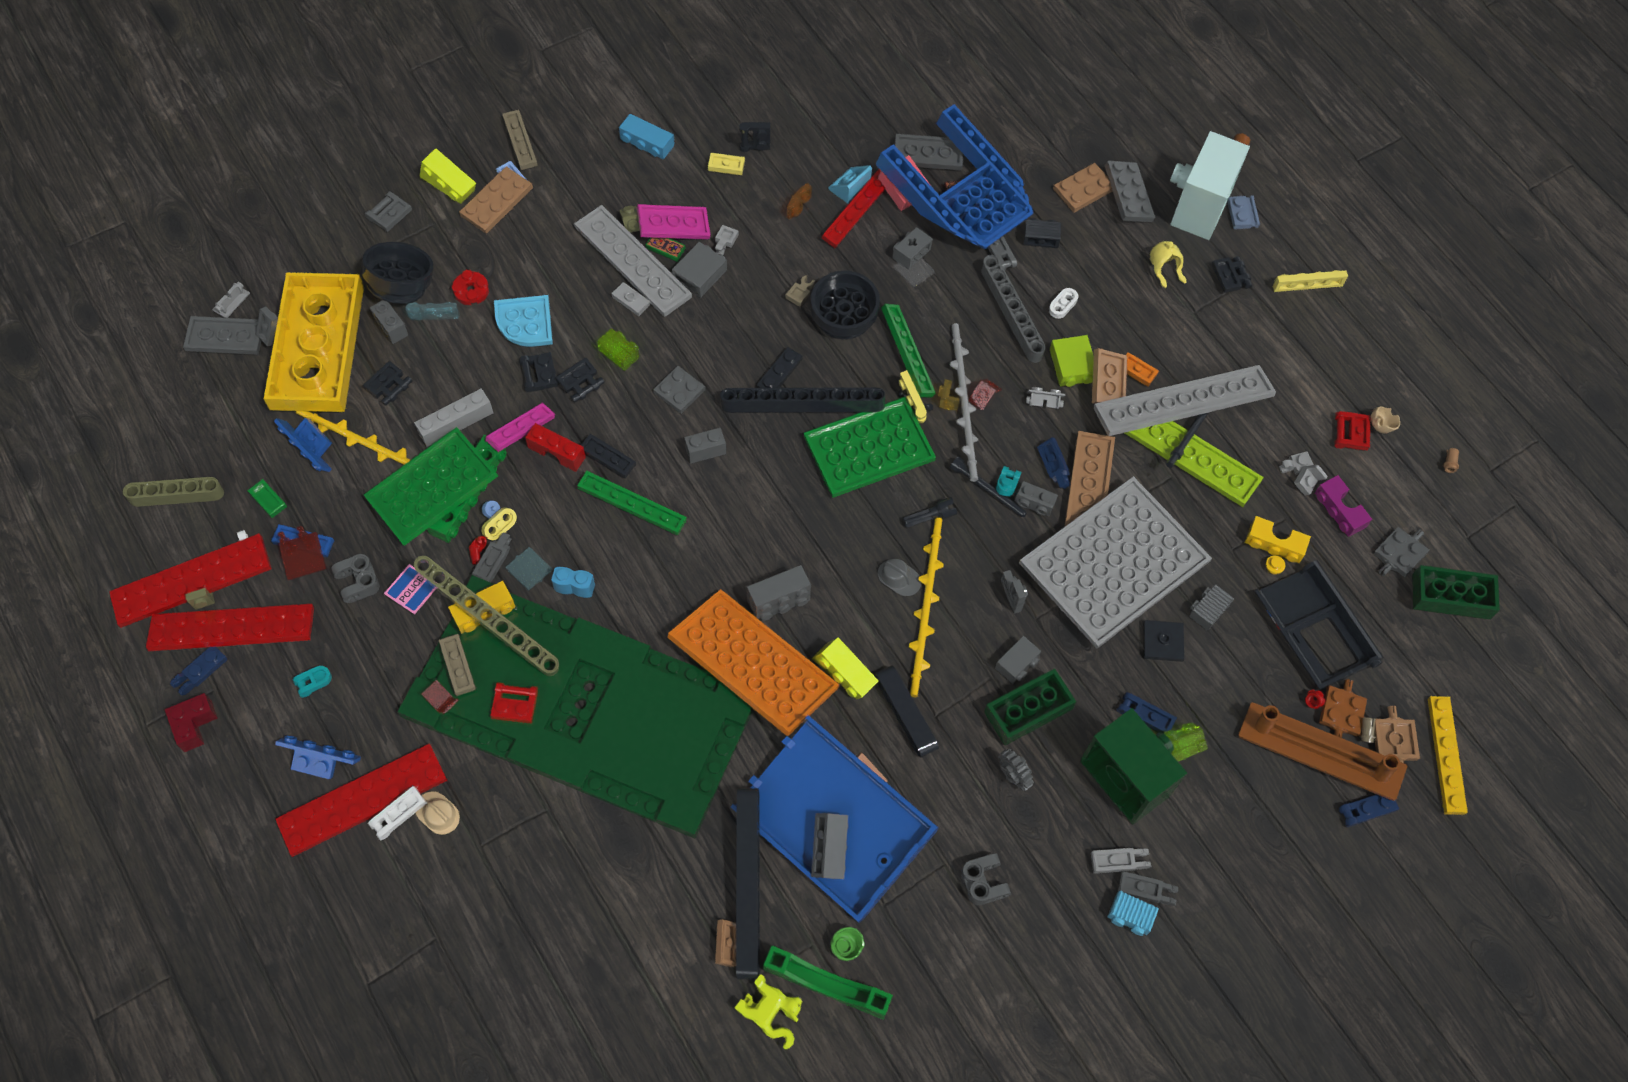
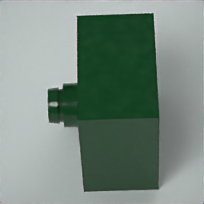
[1080,708,1187,825]

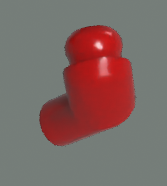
[469,536,487,564]

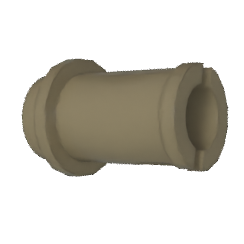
[1359,717,1376,743]

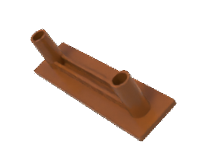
[1238,702,1407,801]

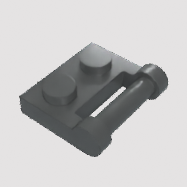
[364,191,412,232]

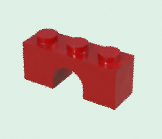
[525,423,586,472]

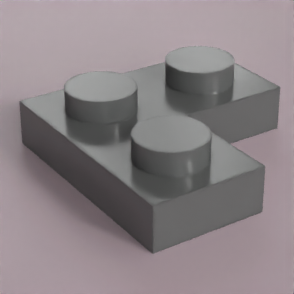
[1001,570,1028,614]

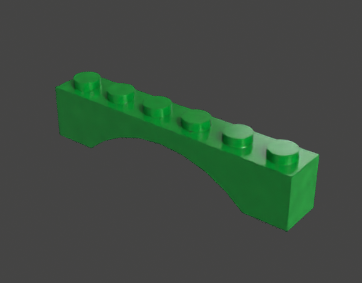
[764,946,893,1020]

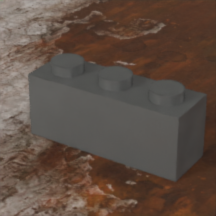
[811,813,848,879]

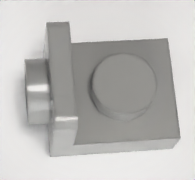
[1294,465,1328,495]

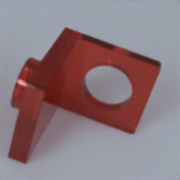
[968,379,1002,410]
[421,680,459,714]

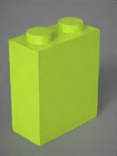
[1050,335,1094,387]

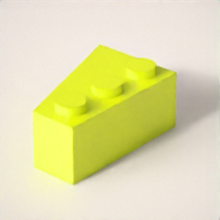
[420,149,476,204]
[811,637,878,699]

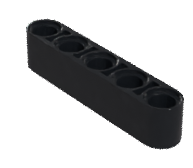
[874,665,939,758]

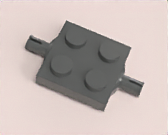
[1374,527,1430,577]

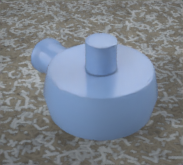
[482,500,500,519]

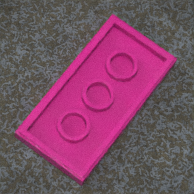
[637,204,711,239]

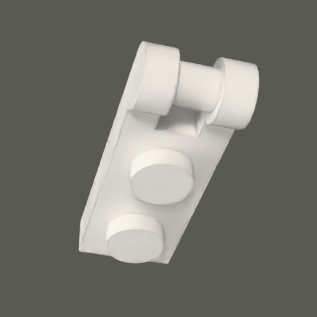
[368,786,427,840]

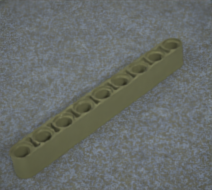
[414,556,559,676]

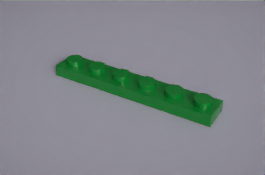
[881,304,936,398]
[577,471,687,536]

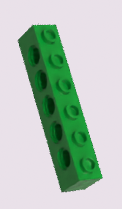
[427,435,507,543]

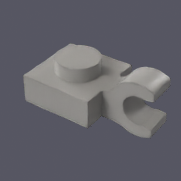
[715,225,739,255]
[1279,452,1314,475]

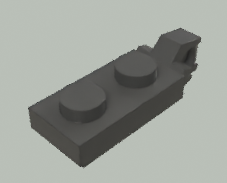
[472,532,512,582]

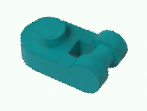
[996,466,1022,496]
[293,666,332,698]

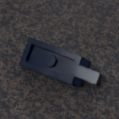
[1037,437,1071,489]

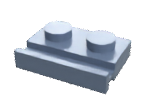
[1227,196,1260,229]

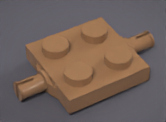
[1374,706,1420,763]

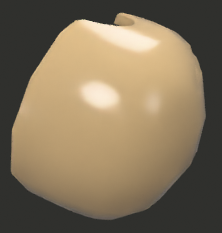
[1370,406,1400,434]

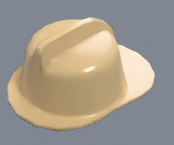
[416,792,460,835]

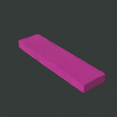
[486,403,555,452]

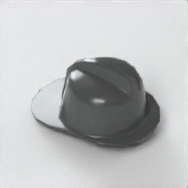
[878,559,921,596]

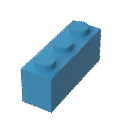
[619,114,674,159]

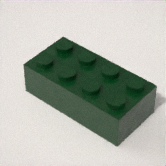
[1412,565,1500,620]
[984,669,1077,746]

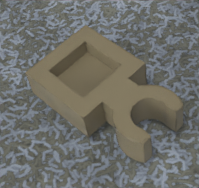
[786,275,815,307]

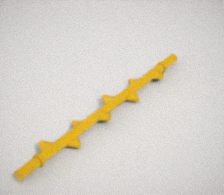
[296,411,411,465]
[909,518,944,697]

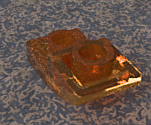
[787,183,812,220]

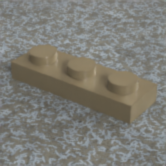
[439,634,476,696]

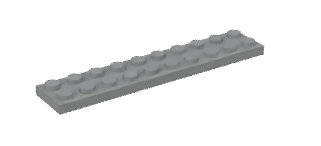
[1093,365,1276,436]

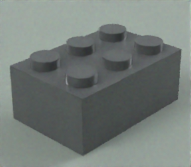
[747,565,811,621]

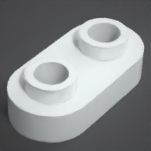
[1049,288,1078,319]

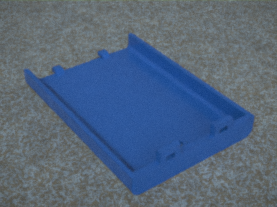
[731,715,939,922]

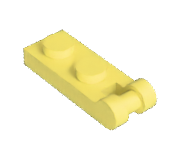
[899,370,927,423]

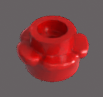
[1305,690,1325,709]

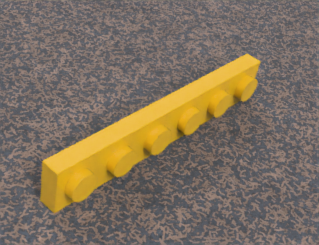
[1428,696,1468,815]

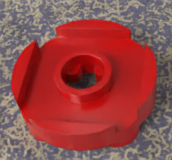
[452,270,489,305]

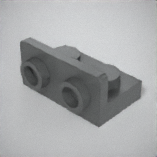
[1014,481,1058,516]

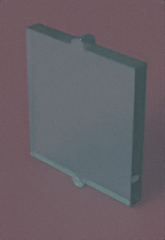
[506,547,552,591]

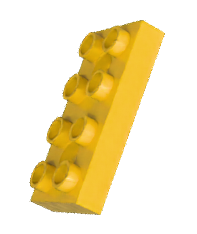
[264,273,364,412]

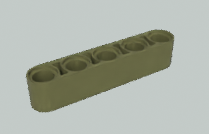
[123,477,224,507]

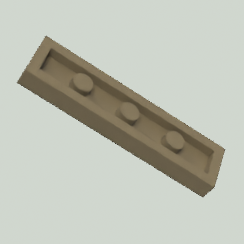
[502,110,538,170]

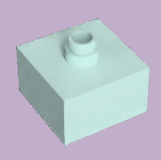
[1170,131,1250,240]

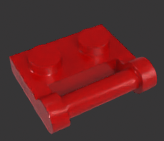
[1335,411,1370,451]
[490,682,538,724]

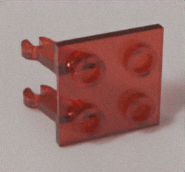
[278,526,326,580]

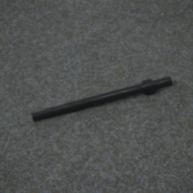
[1166,412,1209,468]

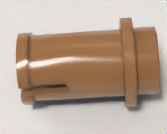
[1443,448,1459,473]

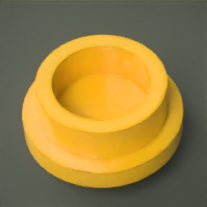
[1266,556,1285,574]

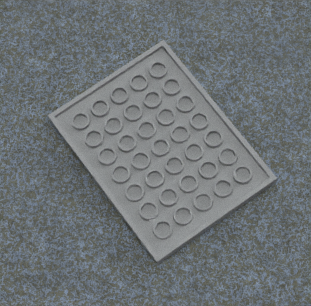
[1019,476,1212,649]

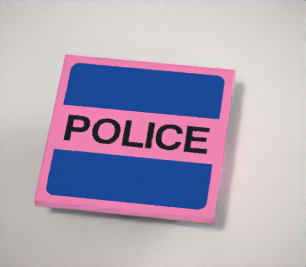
[384,564,437,615]

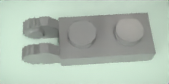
[1091,848,1151,873]

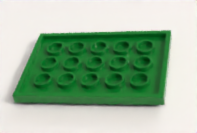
[804,397,936,498]
[364,427,498,546]

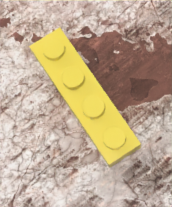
[1273,270,1348,292]

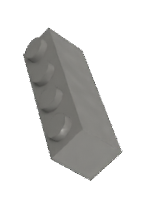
[414,388,493,447]

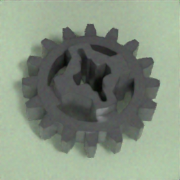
[998,749,1034,791]

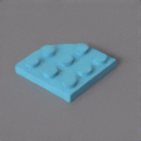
[494,295,553,347]

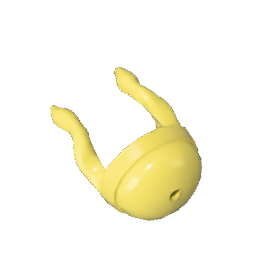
[1150,241,1186,288]

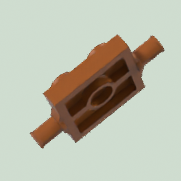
[1319,679,1367,738]

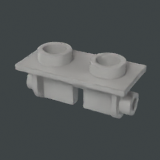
[212,282,250,318]
[1026,387,1065,409]

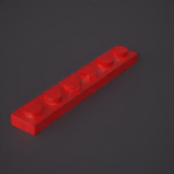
[821,169,885,248]

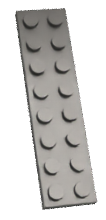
[574,205,692,317]

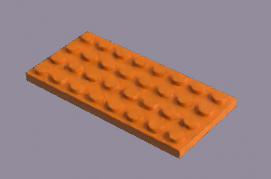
[667,589,839,736]

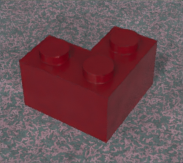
[165,693,218,752]

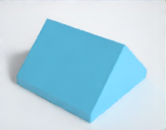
[828,165,872,204]

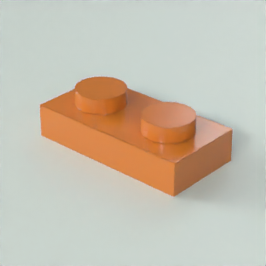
[1126,352,1159,387]

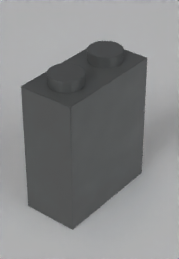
[672,242,727,298]

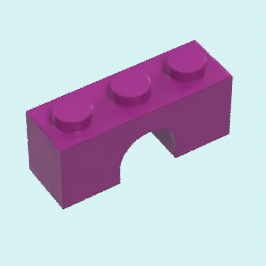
[1315,475,1373,537]

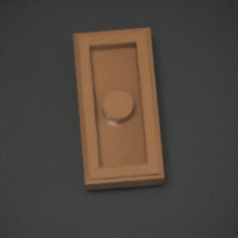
[715,919,736,967]

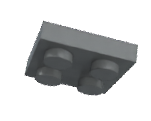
[653,366,705,414]

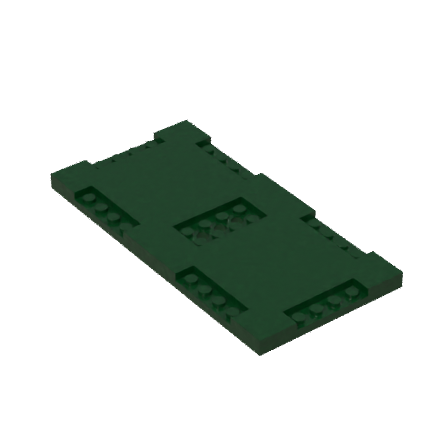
[398,575,754,839]

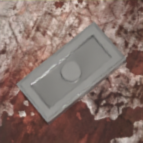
[612,282,651,316]

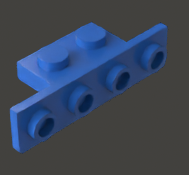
[274,418,332,472]
[275,736,361,779]

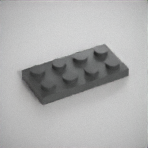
[895,134,963,170]
[1105,161,1155,222]
[183,316,262,355]

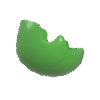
[830,927,865,961]

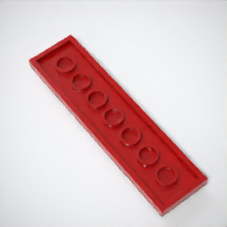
[109,533,272,628]
[146,604,314,651]
[275,744,447,857]

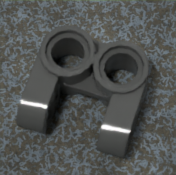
[331,554,380,603]
[961,854,1011,906]

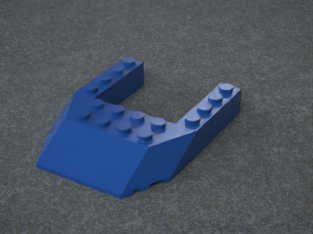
[876,104,1033,249]

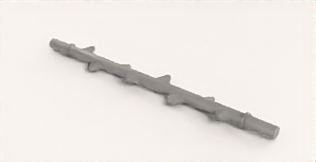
[949,323,978,482]

